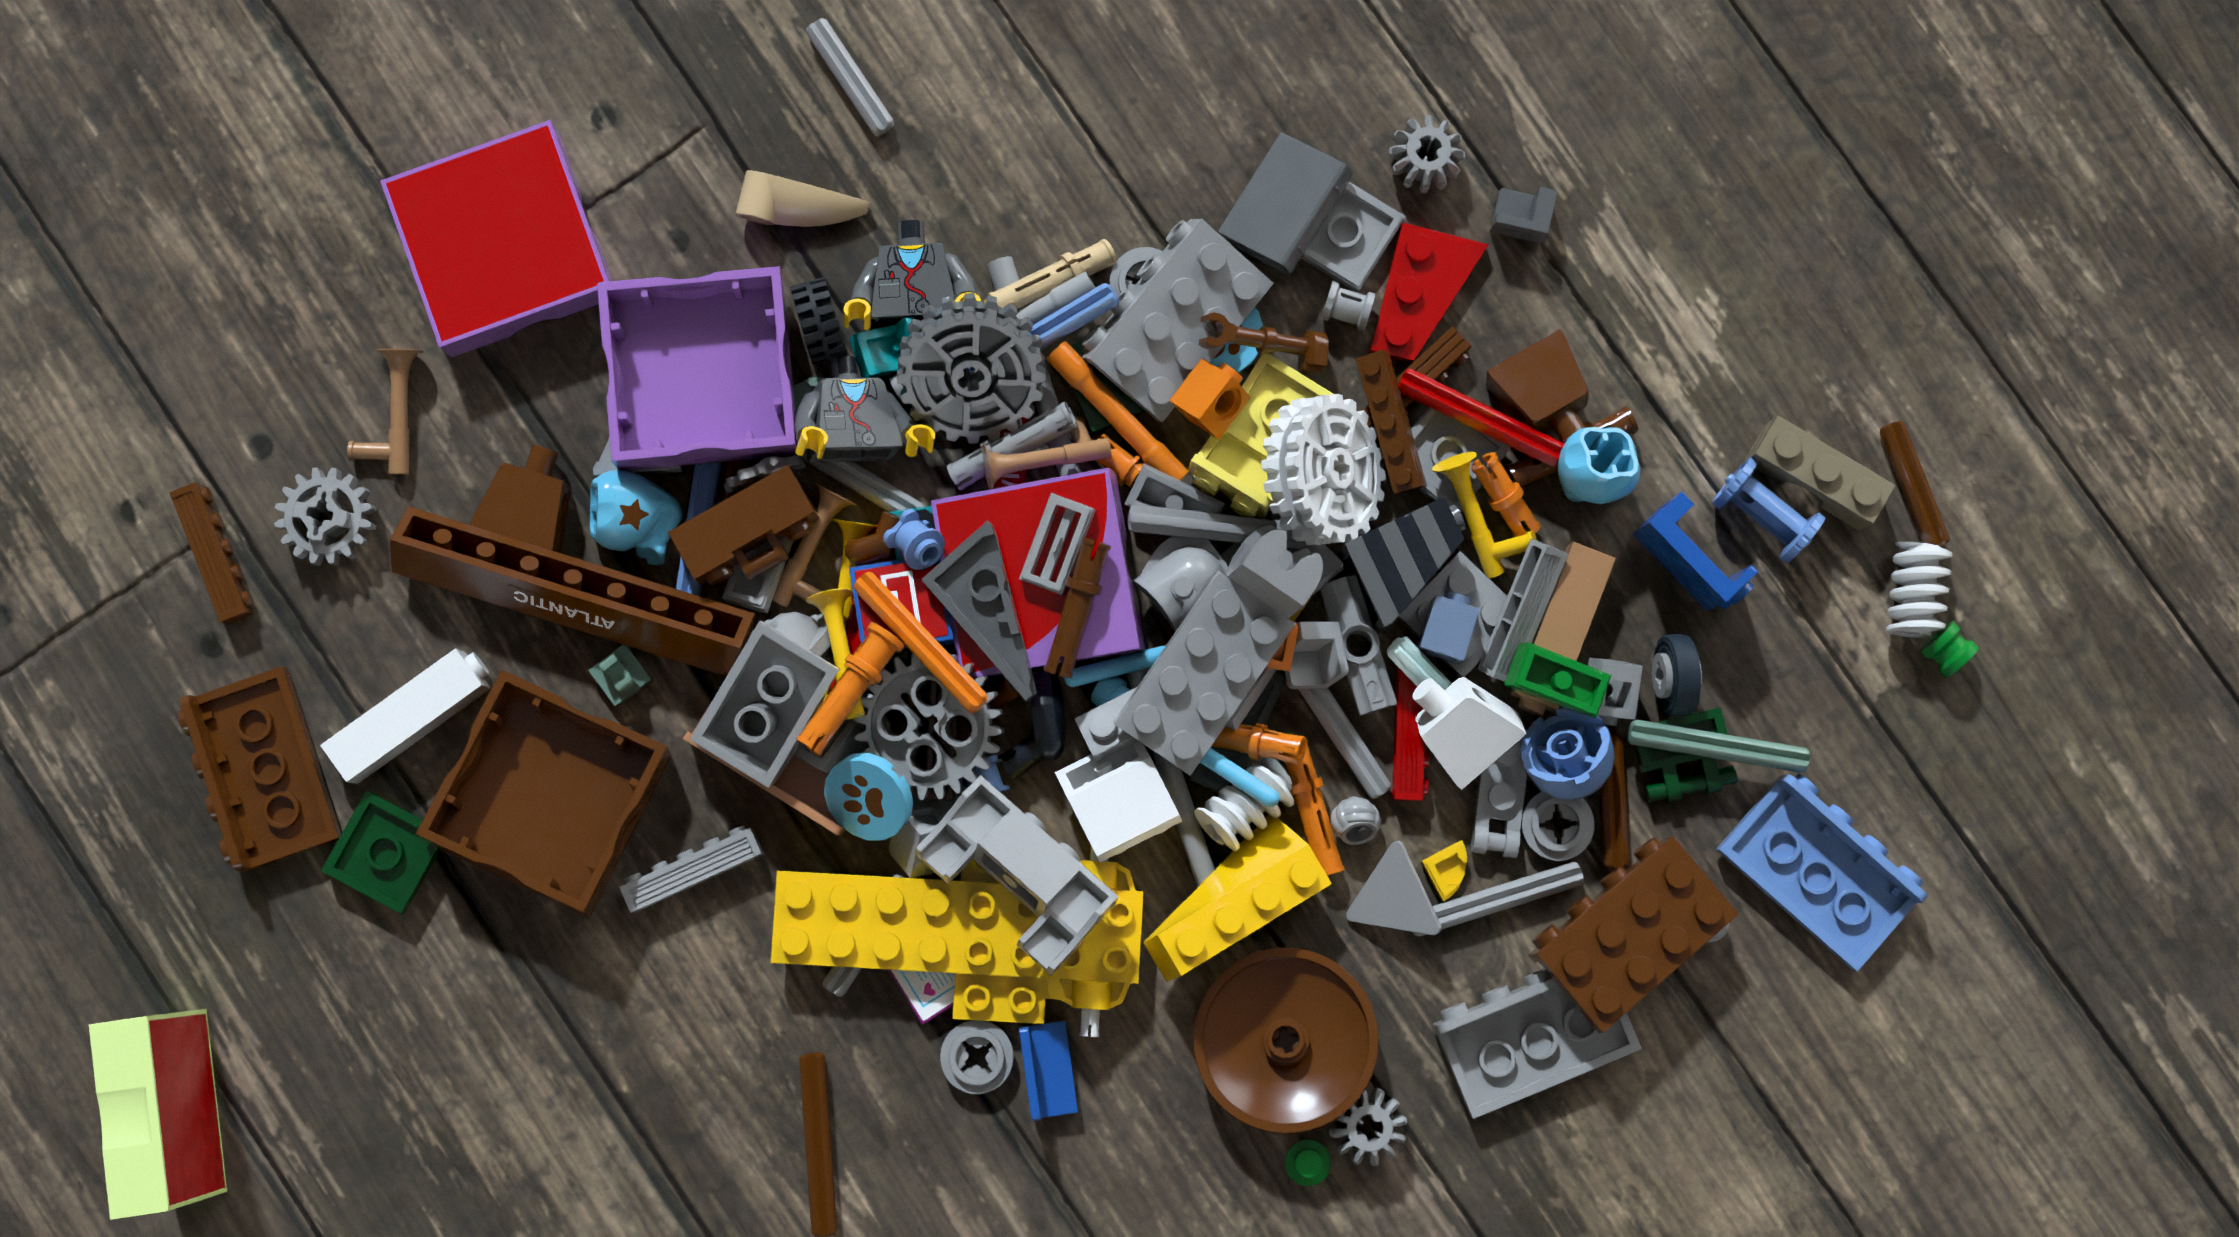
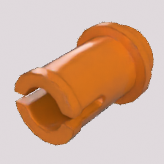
[1095,433,1143,488]

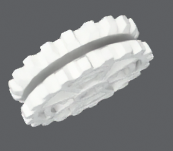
[1261,394,1386,546]

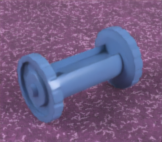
[1711,457,1826,564]

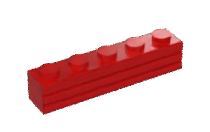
[1392,665,1429,801]

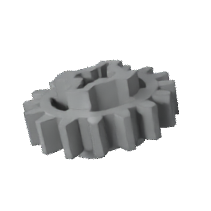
[274,467,377,566]

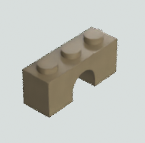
[1744,416,1896,530]

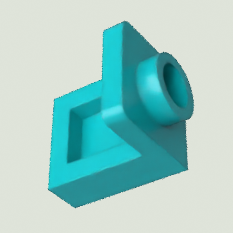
[849,316,914,378]

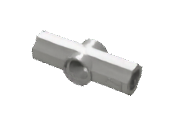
[1319,575,1397,716]

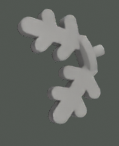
[724,455,806,495]

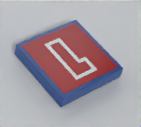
[849,558,954,653]

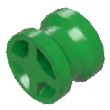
[1920,621,1979,678]

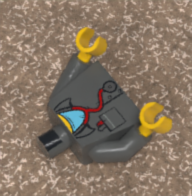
[844,220,981,330]
[794,356,935,462]

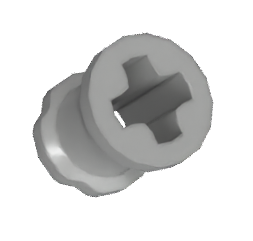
[1321,281,1375,332]

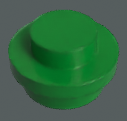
[1285,1139,1331,1186]

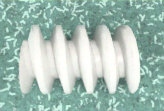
[1886,542,1953,638]
[1194,757,1295,851]

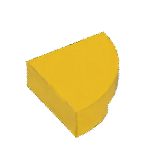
[1421,840,1467,901]

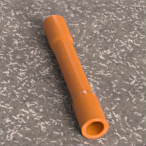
[1046,340,1189,480]

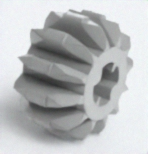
[1388,115,1465,193]
[1329,1088,1407,1166]

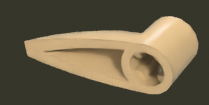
[735,170,870,227]

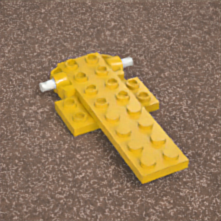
[771,846,1143,1037]

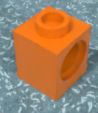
[1169,358,1251,440]

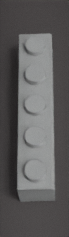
[1477,539,1568,682]
[619,825,764,913]

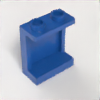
[1632,491,1758,611]

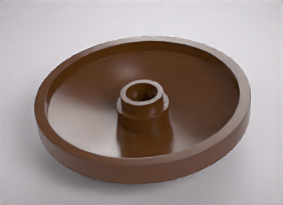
[1194,948,1378,1135]

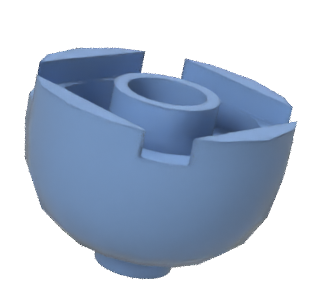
[1520,708,1615,800]

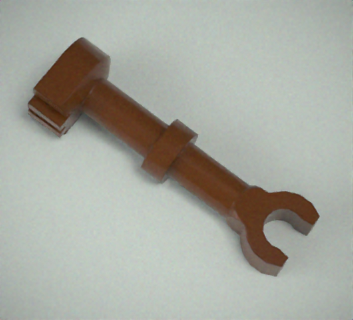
[1198,312,1329,373]

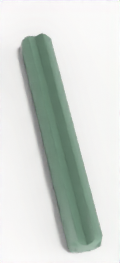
[1628,720,1810,773]

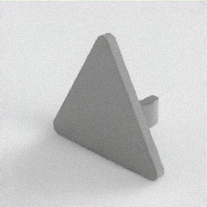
[1346,841,1442,935]

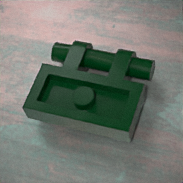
[1634,707,1738,804]

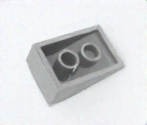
[690,621,840,788]

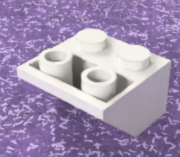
[1055,741,1182,862]

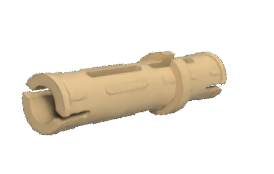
[987,239,1117,311]

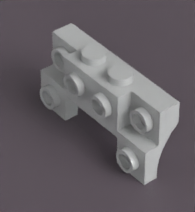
[914,775,1119,976]

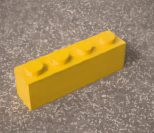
[1143,814,1332,982]

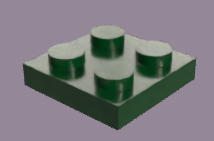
[321,790,441,914]

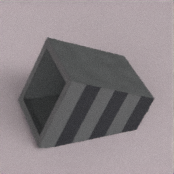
[1337,497,1466,634]

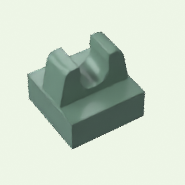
[588,644,654,707]

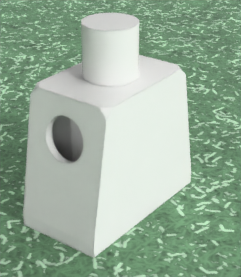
[1413,677,1526,790]

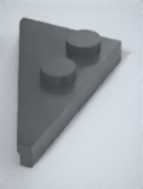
[921,521,1037,701]

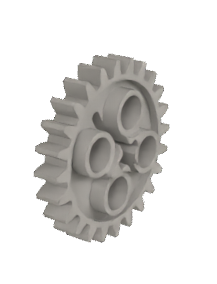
[854,653,1004,800]

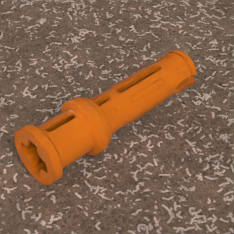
[796,622,905,756]

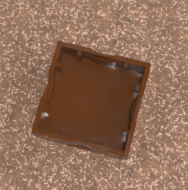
[416,670,671,919]

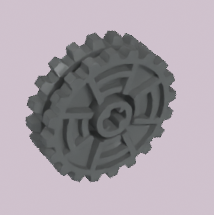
[897,293,1045,443]

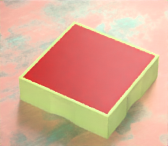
[89,1009,227,1220]

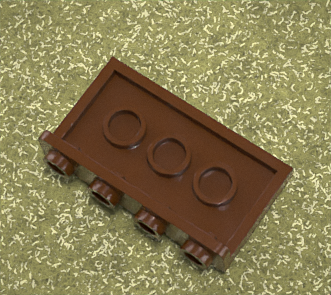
[178,666,341,871]
[1528,836,1739,1033]

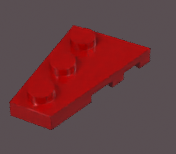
[1369,223,1489,364]

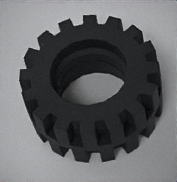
[790,277,846,364]

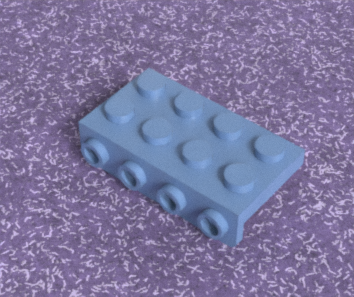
[1715,774,1928,972]

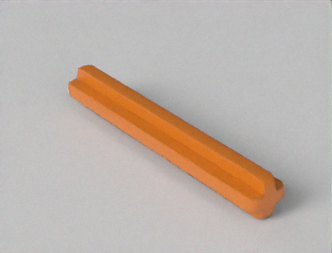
[853,572,988,714]

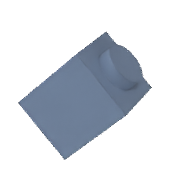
[1417,591,1480,665]

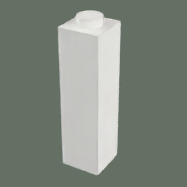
[320,648,491,784]

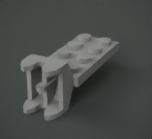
[1113,524,1323,776]

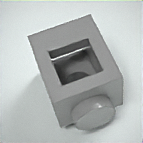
[1581,656,1643,726]

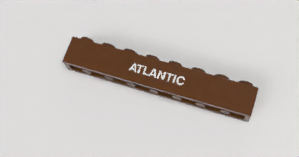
[390,506,755,676]

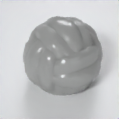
[1330,796,1381,845]

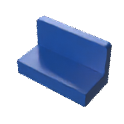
[1019,1020,1078,1121]

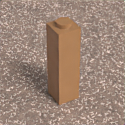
[1509,542,1616,716]

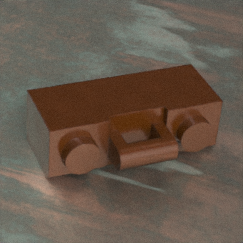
[668,465,820,586]

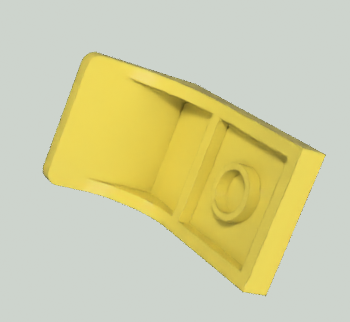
[1188,354,1333,519]

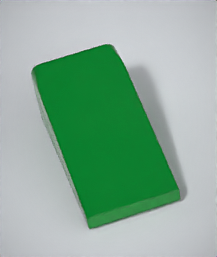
[1505,642,1612,718]

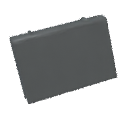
[1218,132,1354,276]

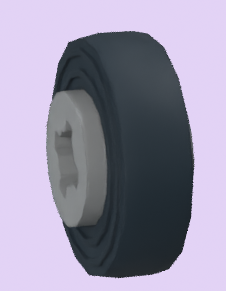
[1652,634,1702,716]

